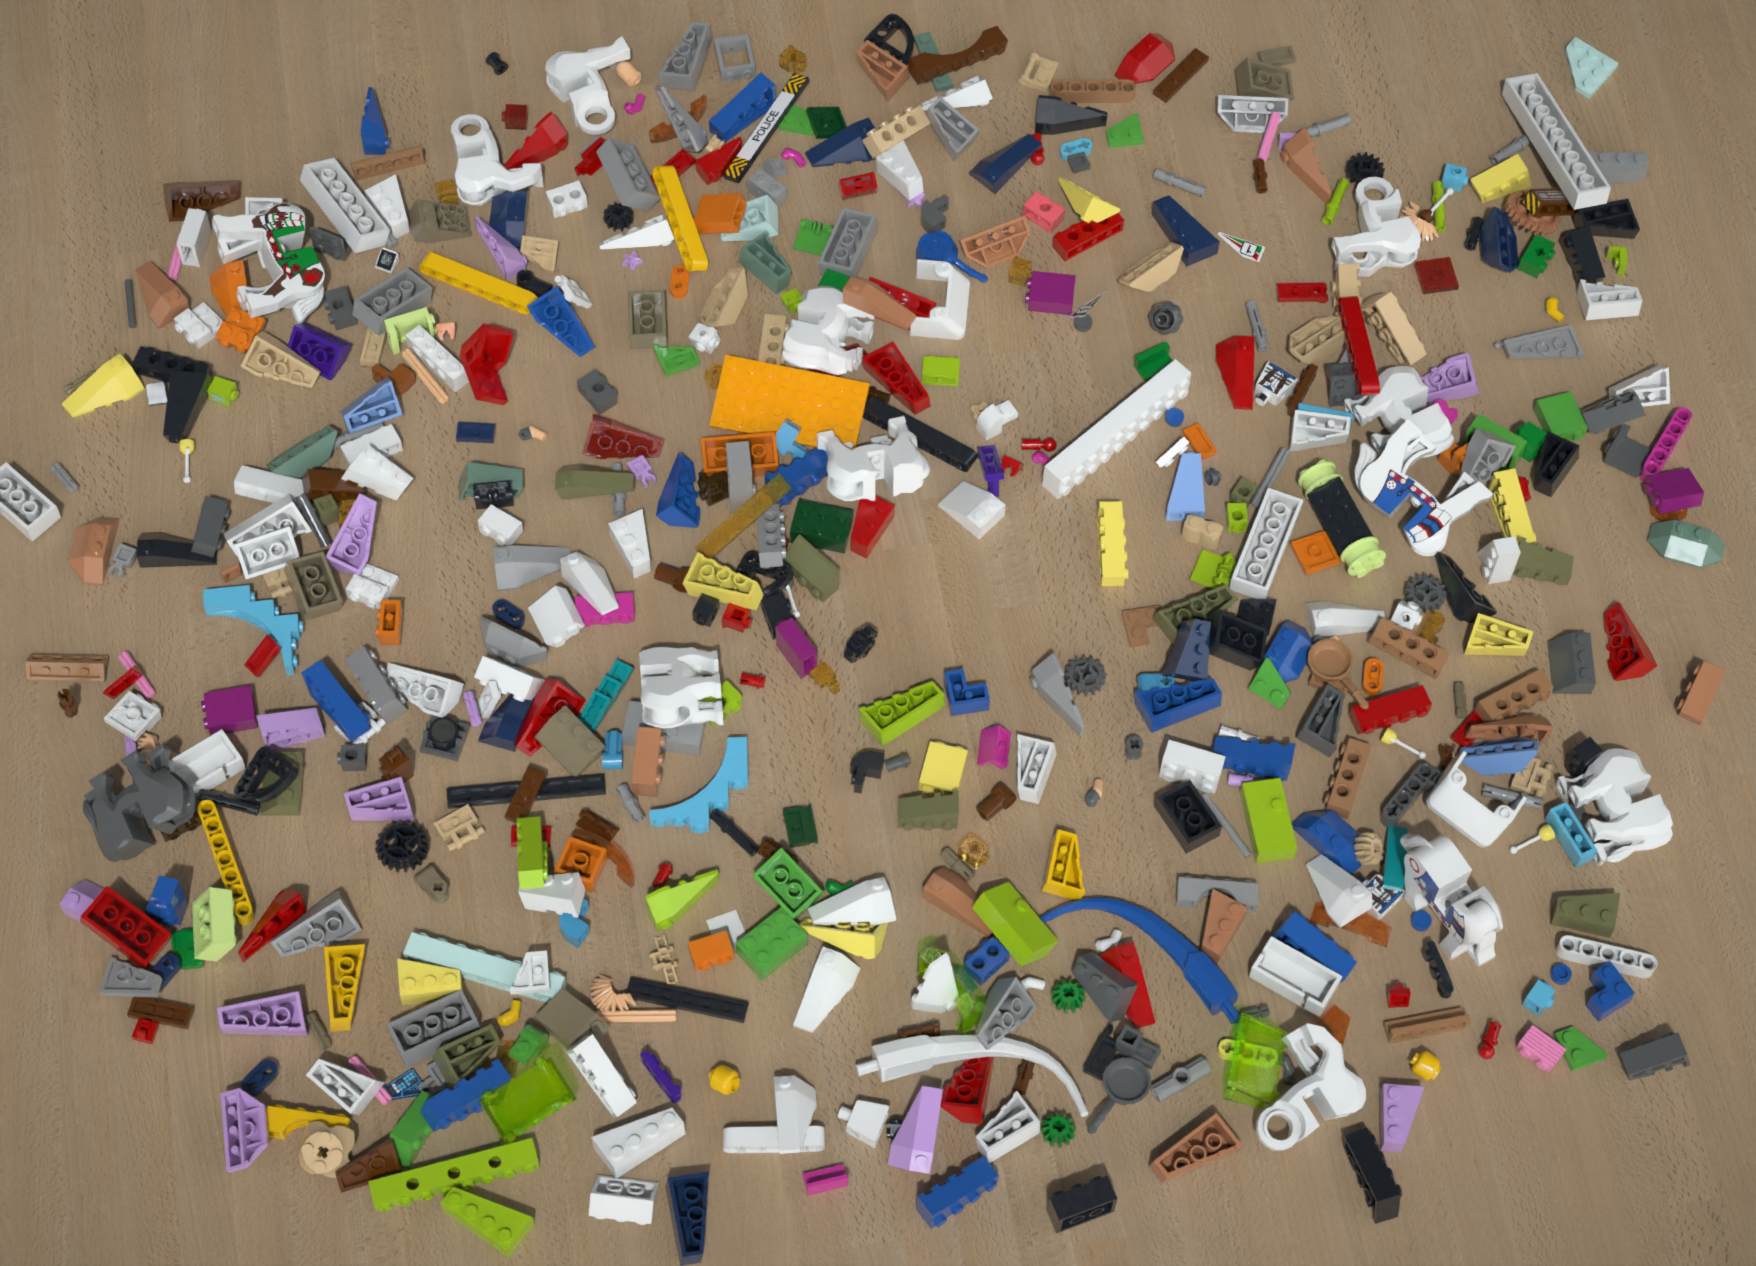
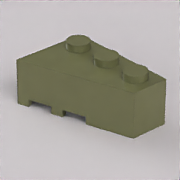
[898,790,959,830]
[1550,893,1620,938]

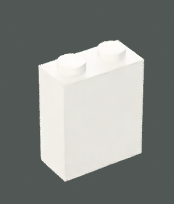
[177,208,211,267]
[528,585,585,648]

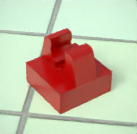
[1001,455,1024,477]
[1387,983,1411,1008]
[132,1018,159,1045]

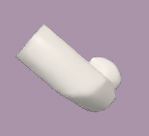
[1095,929,1122,952]
[1019,977,1045,991]

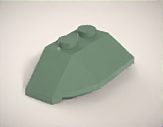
[266,425,337,478]
[1647,520,1725,568]

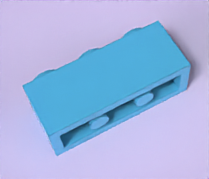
[1545,802,1598,868]

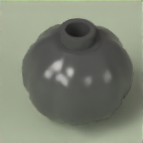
[1149,301,1183,335]

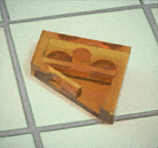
[1316,1005,1350,1048]

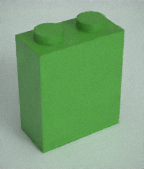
[1533,392,1588,441]

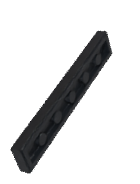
[626,977,749,1023]

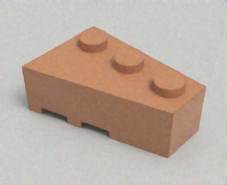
[856,40,909,102]
[1677,661,1726,725]
[631,727,665,797]
[1200,889,1248,964]

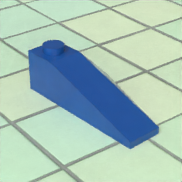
[361,87,390,155]
[527,286,595,357]
[656,452,700,528]

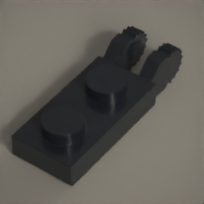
[1422,941,1454,999]
[1083,1025,1122,1081]

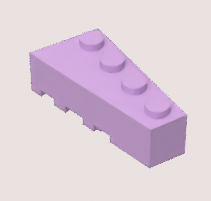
[217,991,308,1036]

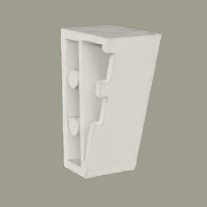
[1577,279,1642,320]
[341,444,413,501]

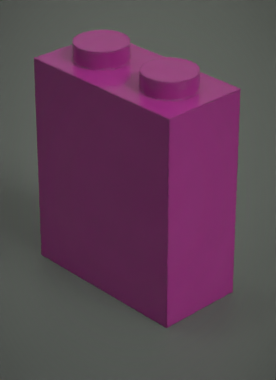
[1025,271,1076,315]
[1644,468,1704,514]
[776,618,817,679]
[201,685,258,736]

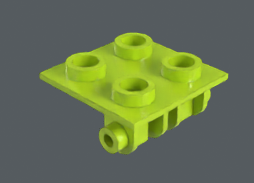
[1190,549,1238,589]

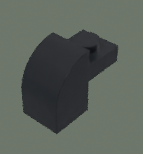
[850,751,885,794]

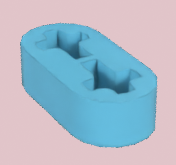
[1060,138,1092,161]

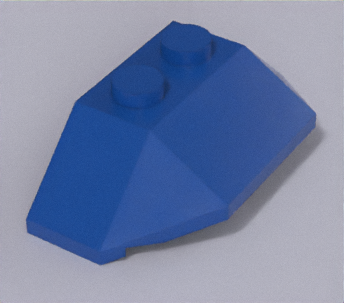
[1257,620,1314,683]
[1292,810,1362,875]

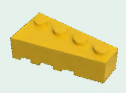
[324,944,365,1032]

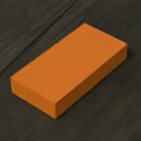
[1182,423,1217,461]

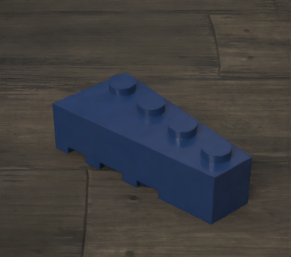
[1152,195,1220,267]
[665,1172,709,1266]

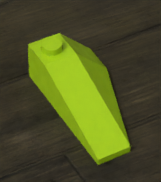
[645,870,719,932]

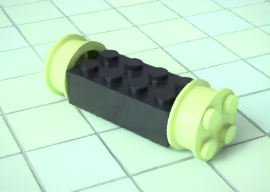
[1298,459,1386,578]

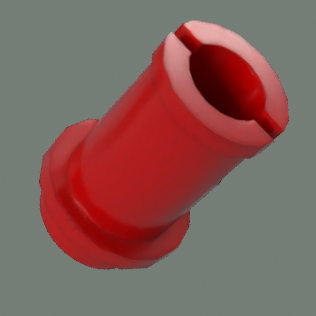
[1518,477,1531,502]
[740,672,765,690]
[652,863,673,889]

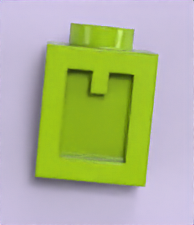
[1606,246,1627,275]
[780,288,803,314]

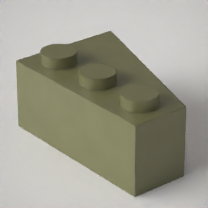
[1512,537,1574,585]
[433,1024,501,1090]

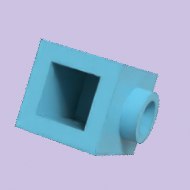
[1441,163,1469,192]
[1522,979,1556,1016]

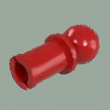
[1031,133,1045,165]
[1021,437,1057,452]
[1479,1021,1502,1059]

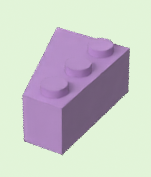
[257,708,325,751]
[344,777,414,821]

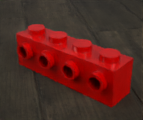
[1349,685,1432,735]

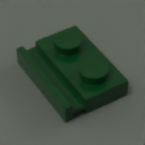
[783,805,818,848]

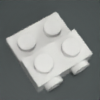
[174,302,223,349]
[346,563,399,609]
[104,691,162,741]

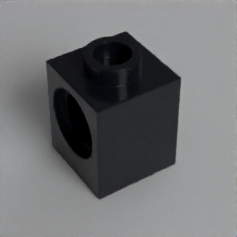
[692,593,720,627]

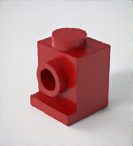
[722,603,753,633]

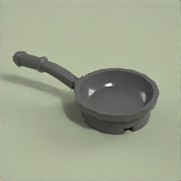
[1087,1058,1151,1134]

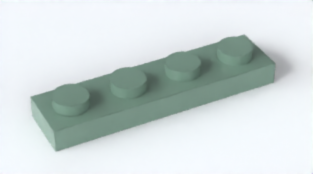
[914,32,953,93]

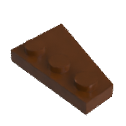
[335,1138,401,1193]

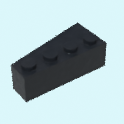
[1343,1127,1402,1224]

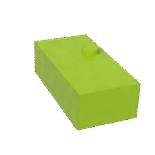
[1239,778,1298,864]
[972,882,1058,967]

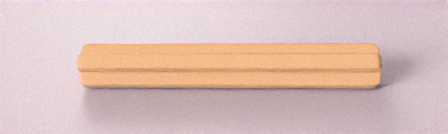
[402,348,449,404]
[595,1009,676,1022]

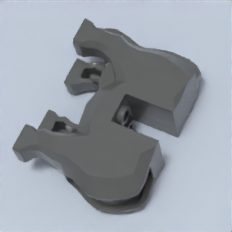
[83,744,196,862]

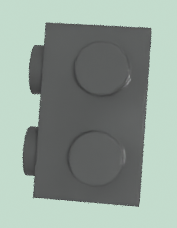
[1604,424,1652,478]

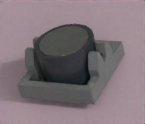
[420,715,470,761]

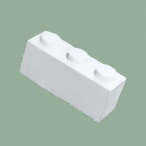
[340,424,403,467]

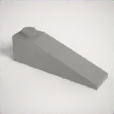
[654,86,708,152]
[1029,653,1085,736]

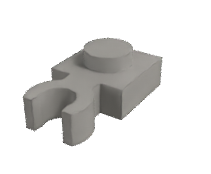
[108,543,137,579]

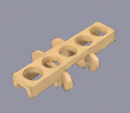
[649,935,678,985]

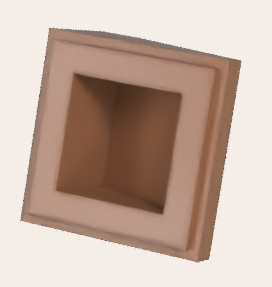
[220,563,242,583]

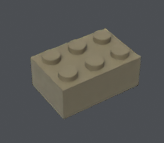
[628,290,667,349]
[284,551,343,621]

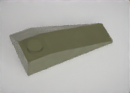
[555,464,635,500]

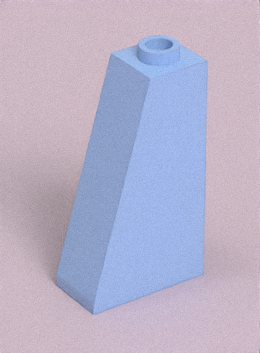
[1165,452,1205,521]

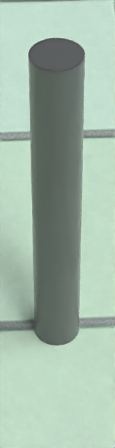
[124,279,136,328]

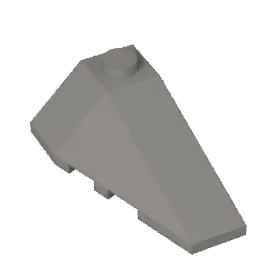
[1458,429,1516,485]
[493,545,570,592]
[271,890,362,958]
[975,977,1037,1050]

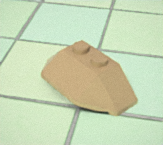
[1119,242,1184,292]
[699,267,748,327]
[1289,315,1346,365]

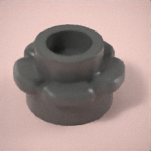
[1205,468,1221,486]

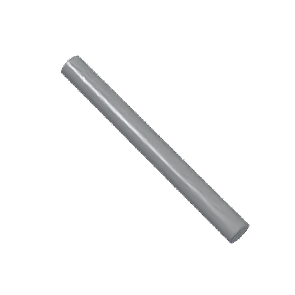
[1201,793,1252,858]

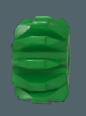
[1051,979,1086,1014]
[1041,1112,1076,1148]

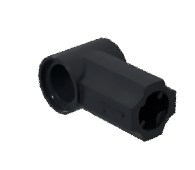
[517,270,553,297]

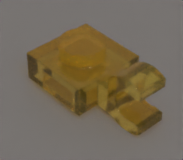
[809,662,840,695]

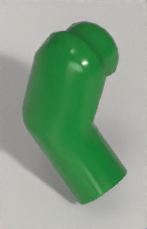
[825,880,854,896]

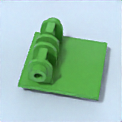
[792,218,834,256]

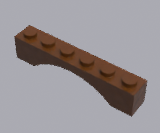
[908,26,1008,84]

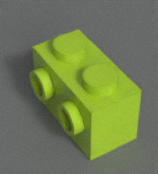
[922,355,960,387]

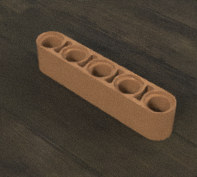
[1050,79,1136,103]

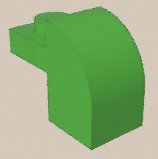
[509,1024,548,1066]

